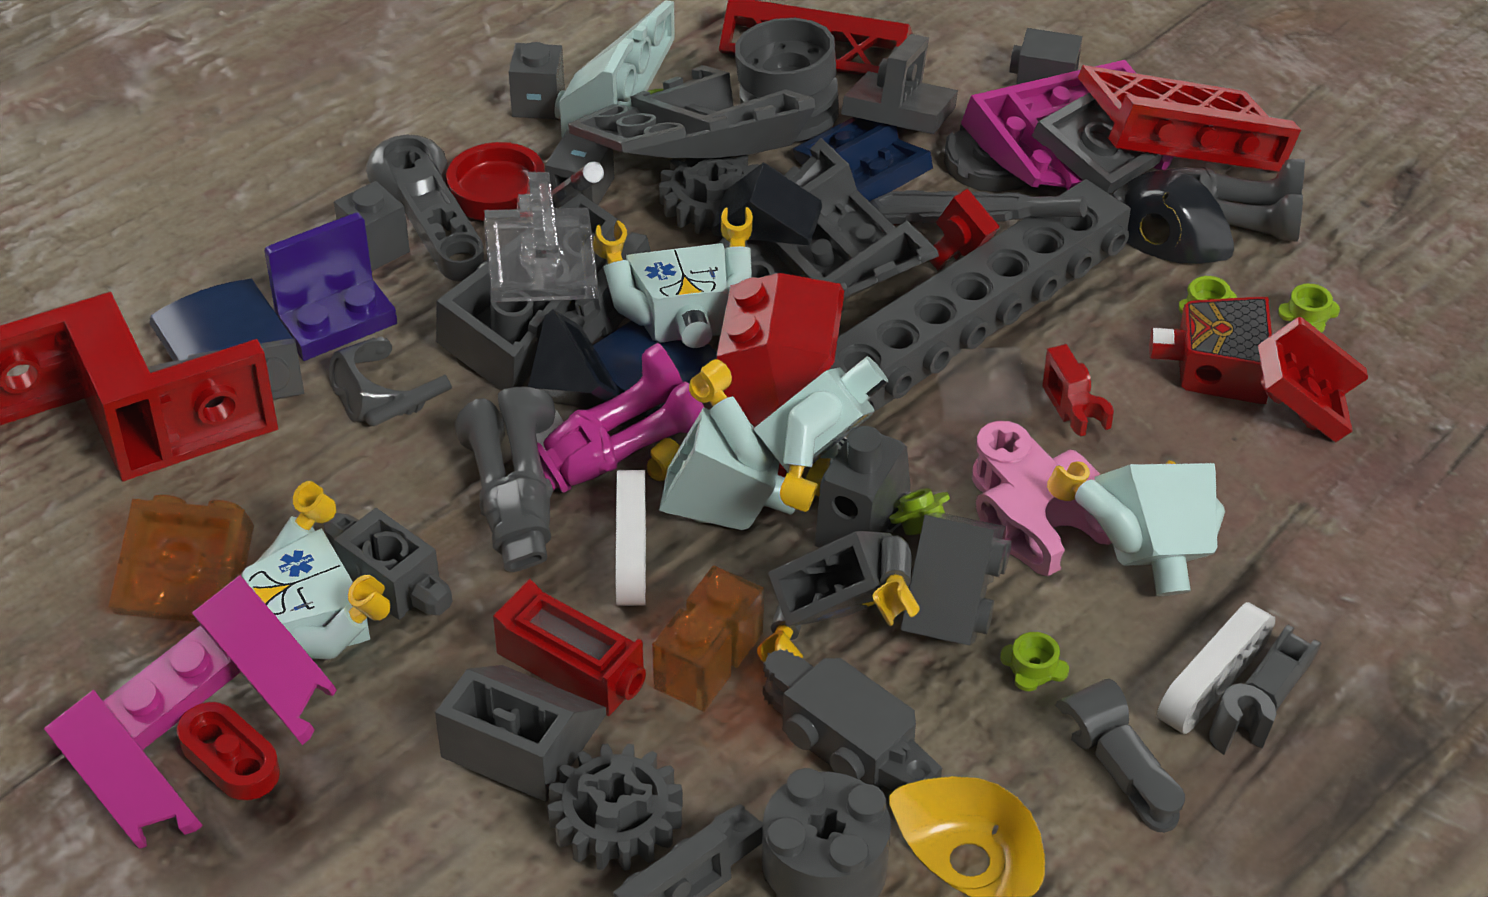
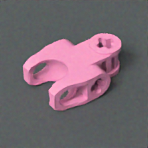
[972,421,1112,576]

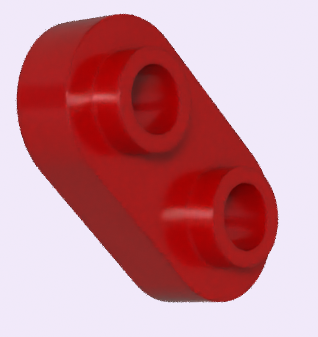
[177,702,280,800]

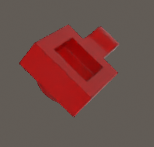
[929,188,1000,271]
[1042,344,1114,436]

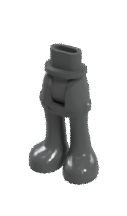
[1139,158,1305,242]
[455,387,556,572]

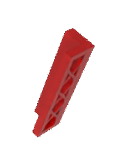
[719,0,913,76]

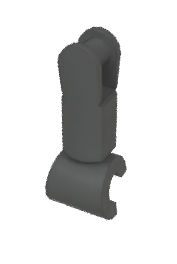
[1209,624,1321,755]
[1055,679,1185,833]

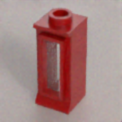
[493,579,646,716]

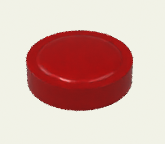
[446,142,546,221]

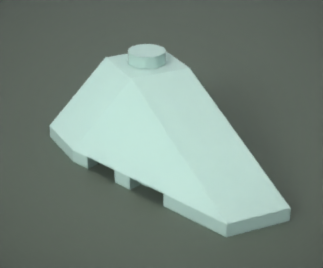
[555,0,675,137]

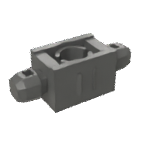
[324,508,453,620]

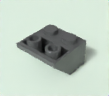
[435,665,606,802]

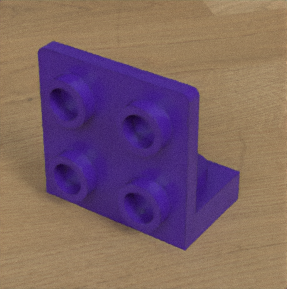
[264,212,398,361]

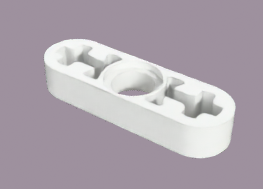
[616,470,646,606]
[1157,602,1275,734]

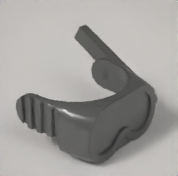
[329,337,452,426]

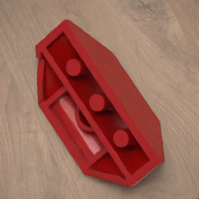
[717,273,845,427]

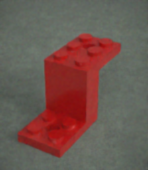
[0,292,279,482]

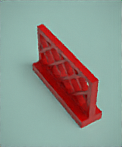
[1078,65,1301,172]

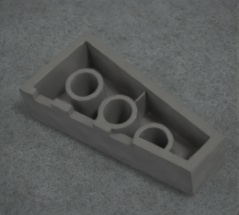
[436,193,618,391]

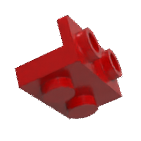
[1258,317,1368,443]

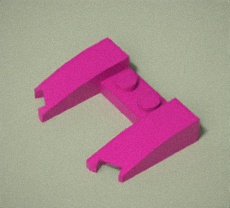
[961,60,1174,190]
[44,575,337,849]

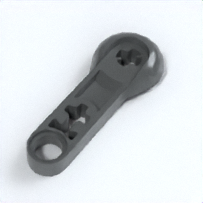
[366,134,485,281]

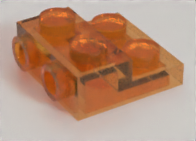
[108,495,254,623]

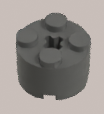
[762,768,891,897]

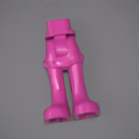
[537,343,705,493]

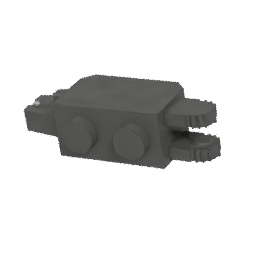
[763,648,942,791]

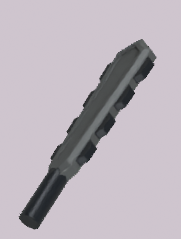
[525,162,604,223]

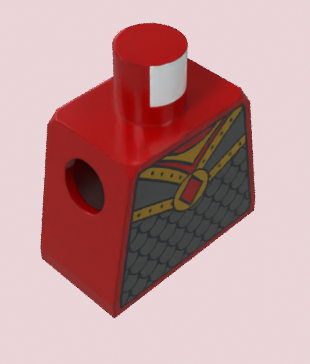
[1149,297,1272,404]

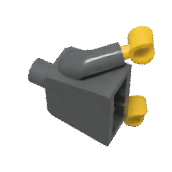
[757,531,920,662]

